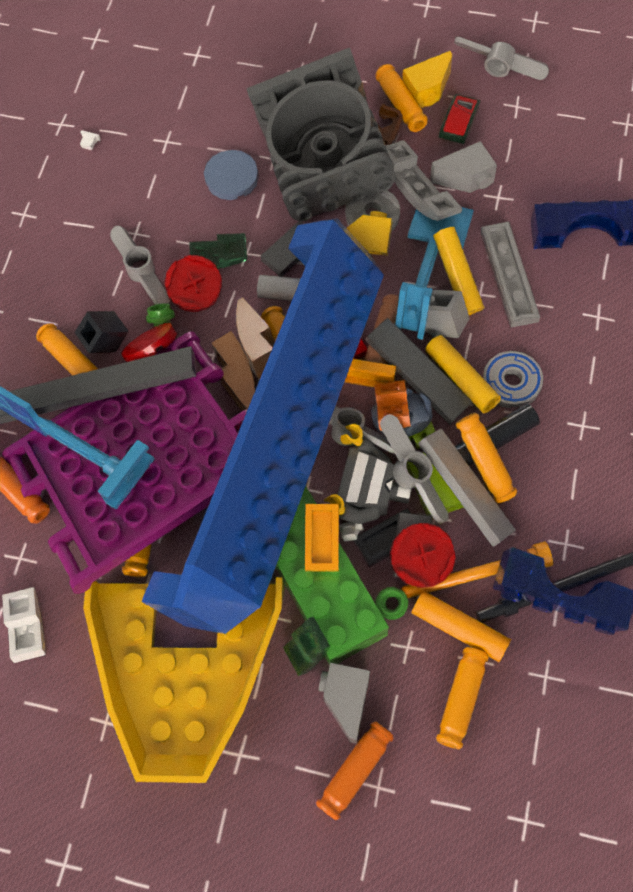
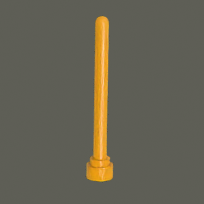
[401,541,553,598]

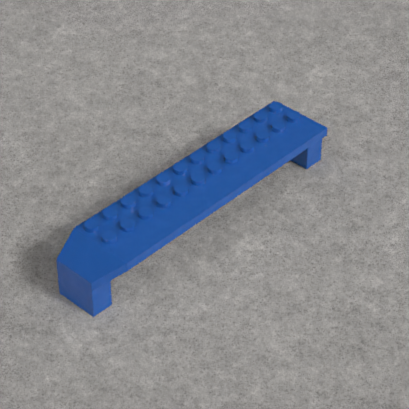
[141,218,384,634]

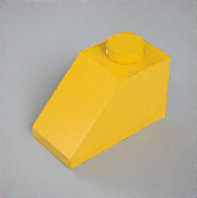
[402,51,453,108]
[347,211,393,256]

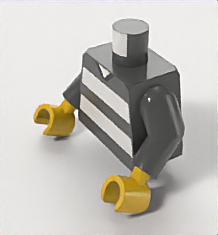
[324,424,412,524]

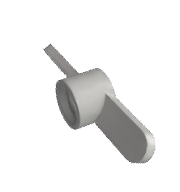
[454,37,549,80]
[110,226,170,305]
[329,406,395,453]
[380,415,448,524]

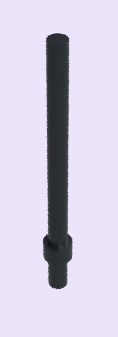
[475,552,633,623]

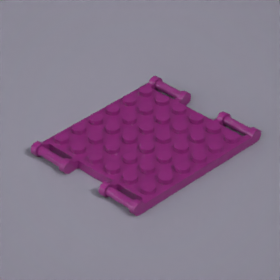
[2,331,248,594]

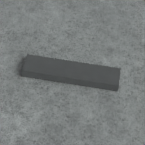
[365,318,472,425]

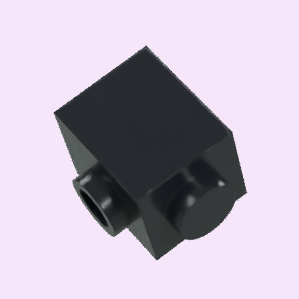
[74,311,129,354]

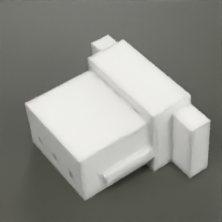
[80,130,101,150]
[339,522,364,542]

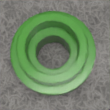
[146,303,175,326]
[376,587,408,620]

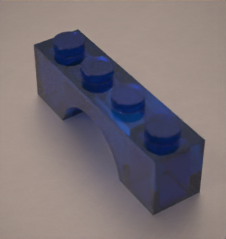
[531,199,633,249]
[492,547,633,635]

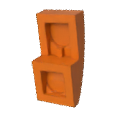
[375,380,411,431]

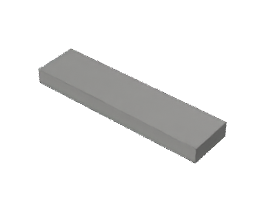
[481,221,540,328]
[418,428,516,547]

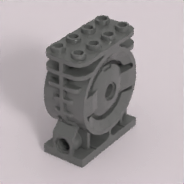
[246,47,396,222]

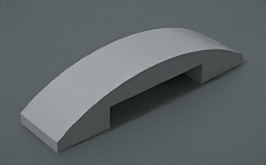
[386,140,462,221]

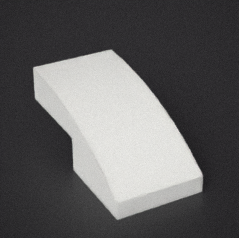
[2,587,46,663]

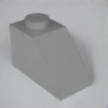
[430,141,497,193]
[397,290,470,338]
[319,663,370,744]

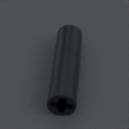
[455,404,540,466]

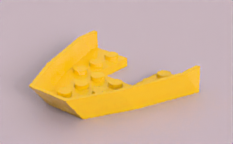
[83,577,285,783]

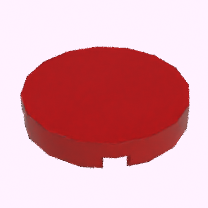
[165,255,222,312]
[121,323,177,362]
[390,523,456,588]

